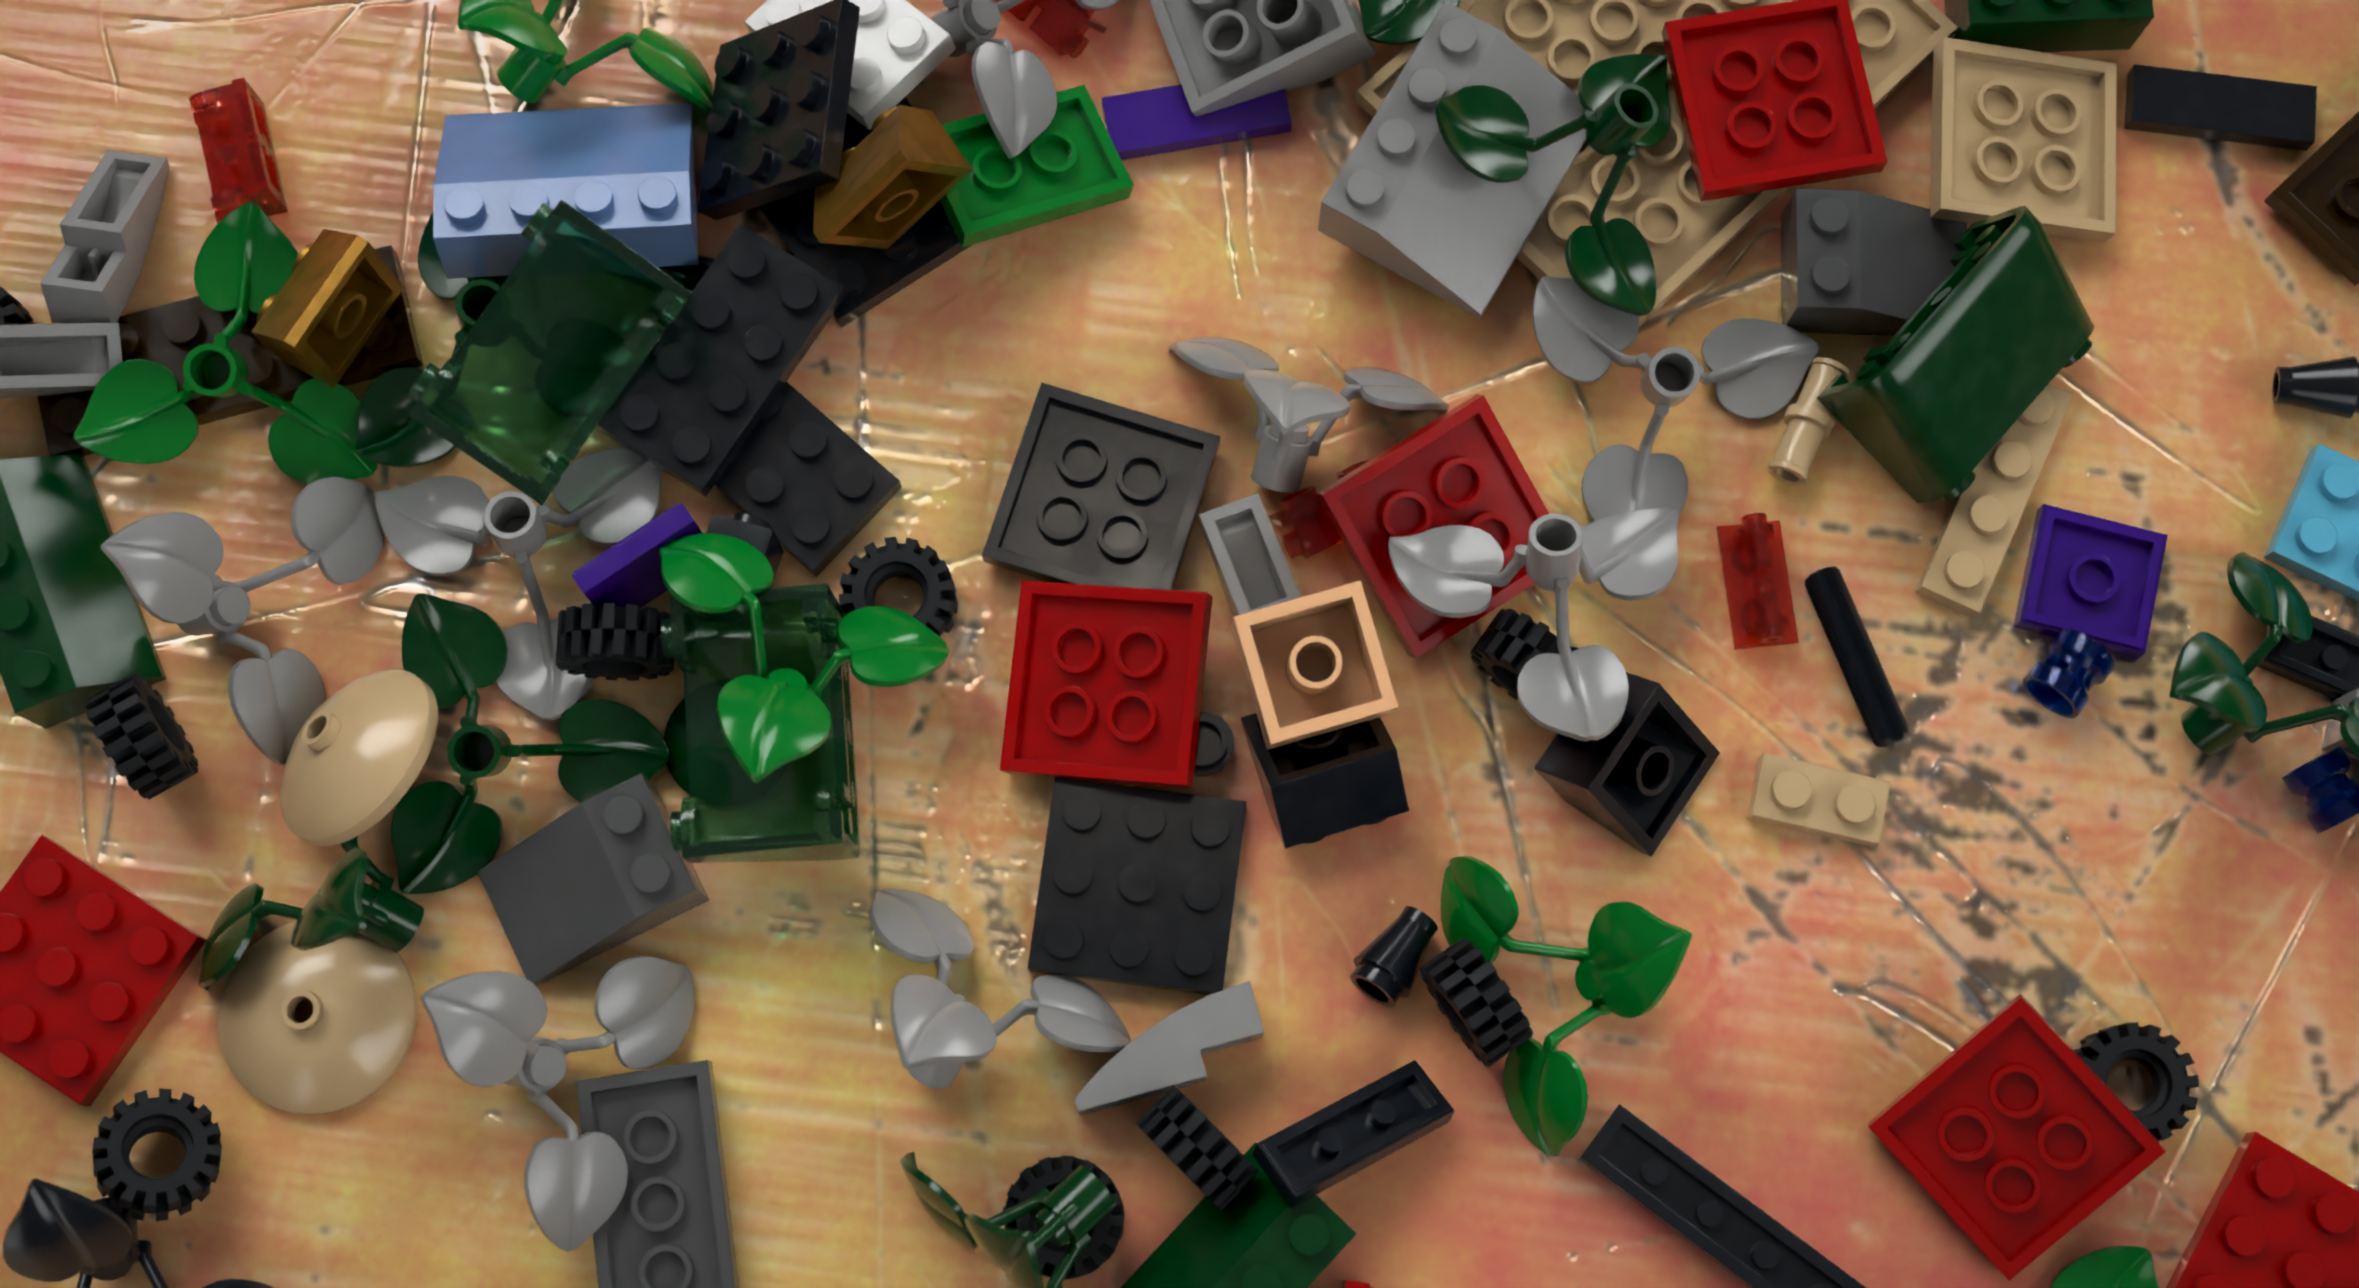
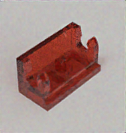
[189,77,288,223]

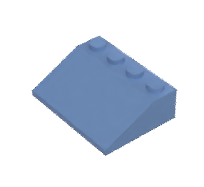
[433,103,699,279]

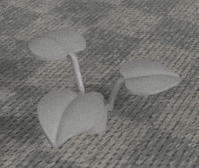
[931,0,1119,158]
[1533,276,1819,521]
[1169,337,1449,493]
[375,447,663,721]
[101,477,384,765]
[1388,508,1679,741]
[869,889,1130,1089]
[421,956,695,1251]

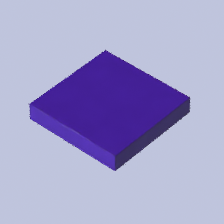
[571,503,702,609]
[2013,504,2168,659]

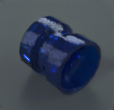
[2023,629,2115,719]
[2281,746,2359,834]

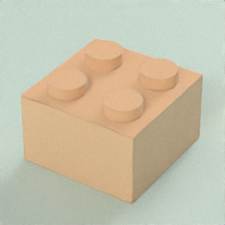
[1231,580,1399,750]

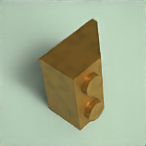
[813,105,972,249]
[251,229,404,389]

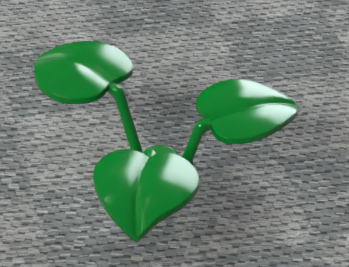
[458,0,714,114]
[74,202,378,484]
[659,533,950,783]
[1441,856,1692,1157]

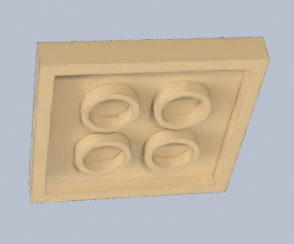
[1930,37,2116,243]

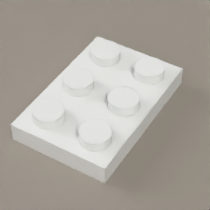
[744,0,956,130]

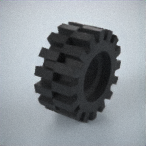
[839,537,958,637]
[556,603,676,681]
[1470,609,1578,700]
[85,673,198,800]
[1419,938,1533,1067]
[2074,1022,2199,1141]
[1136,1085,1259,1210]
[92,1088,222,1221]
[1003,1155,1124,1279]

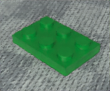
[940,85,1134,248]

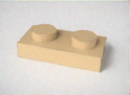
[1747,753,1891,848]

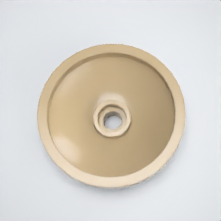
[280,669,438,846]
[218,921,418,1115]

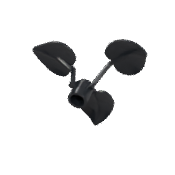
[3,1178,273,1288]

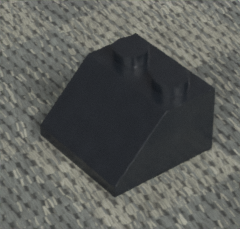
[1534,672,1720,857]
[1241,713,1409,849]

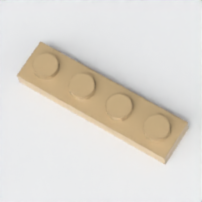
[1915,384,2073,619]

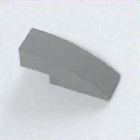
[40,150,169,324]
[0,323,123,399]
[1199,493,1301,617]
[1074,981,1264,1116]

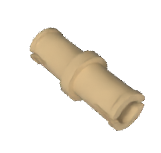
[1768,357,1850,486]

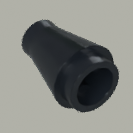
[2272,356,2359,419]
[1350,906,1438,1007]

